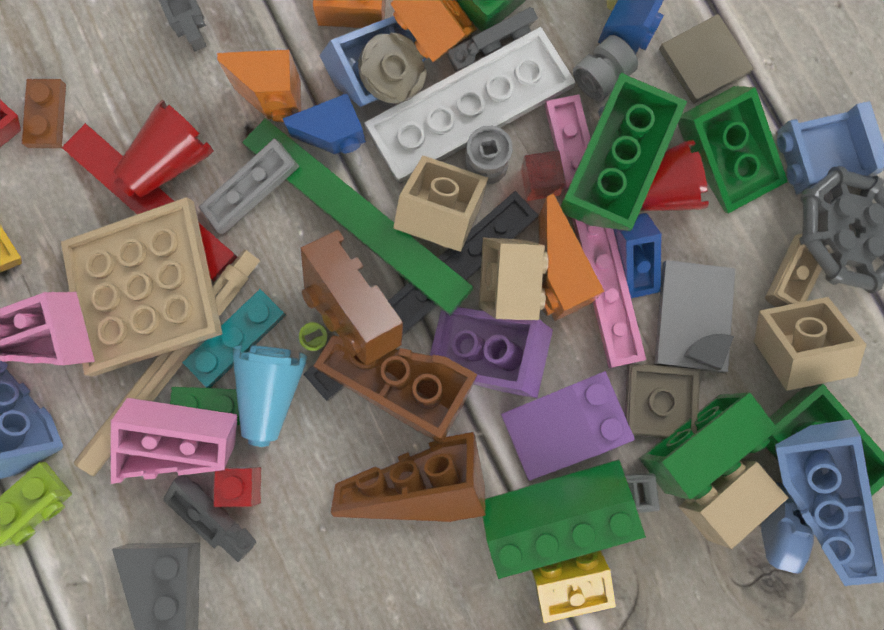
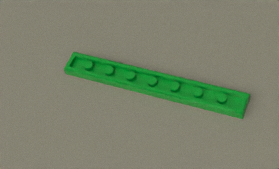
[242,118,473,316]

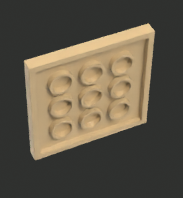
[61,197,222,377]

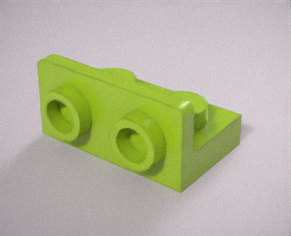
[0,462,72,547]

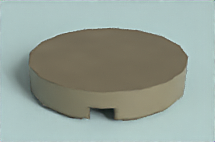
[358,32,427,104]

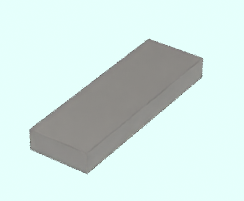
[199,138,299,235]

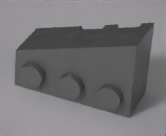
[112,542,200,630]

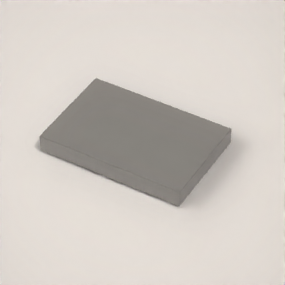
[654,260,735,373]

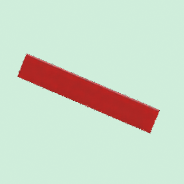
[61,123,238,282]

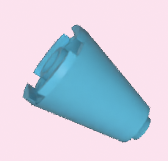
[233,345,307,447]

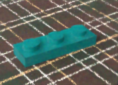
[182,289,286,388]

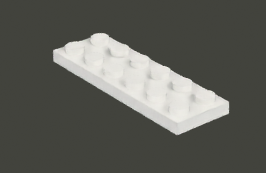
[364,27,576,184]

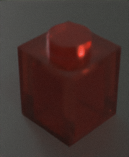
[521,150,566,201]

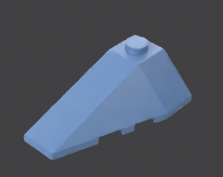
[319,16,426,107]
[0,361,63,479]
[775,420,884,586]

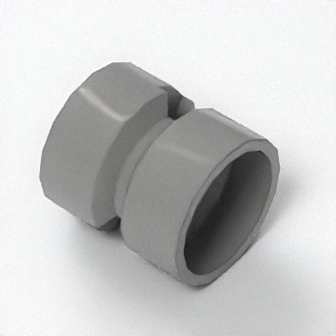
[573,35,638,102]
[465,125,513,184]

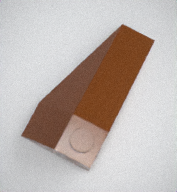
[314,335,478,445]
[331,432,486,522]

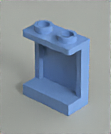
[777,101,884,195]

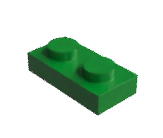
[170,387,240,425]

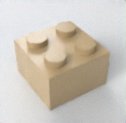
[393,155,488,252]
[478,237,548,320]
[754,297,867,391]
[679,461,789,549]

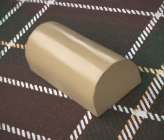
[765,234,830,307]

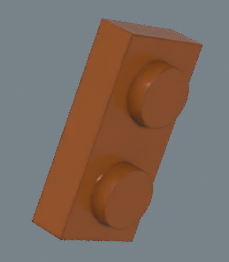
[22,79,66,148]

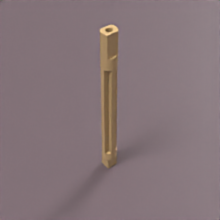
[74,249,260,476]

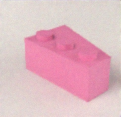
[111,398,237,484]

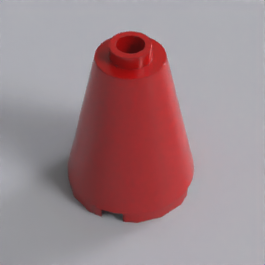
[114,100,214,197]
[640,140,709,211]

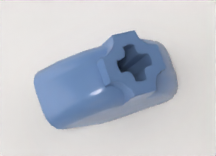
[761,482,815,574]

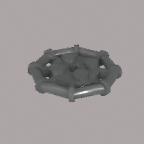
[799,166,884,293]

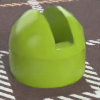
[299,322,328,351]

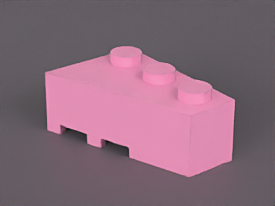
[0,292,95,366]

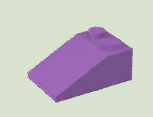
[430,307,553,398]
[501,371,635,481]

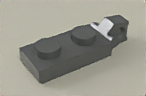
[159,0,207,52]
[447,7,538,71]
[163,475,256,562]

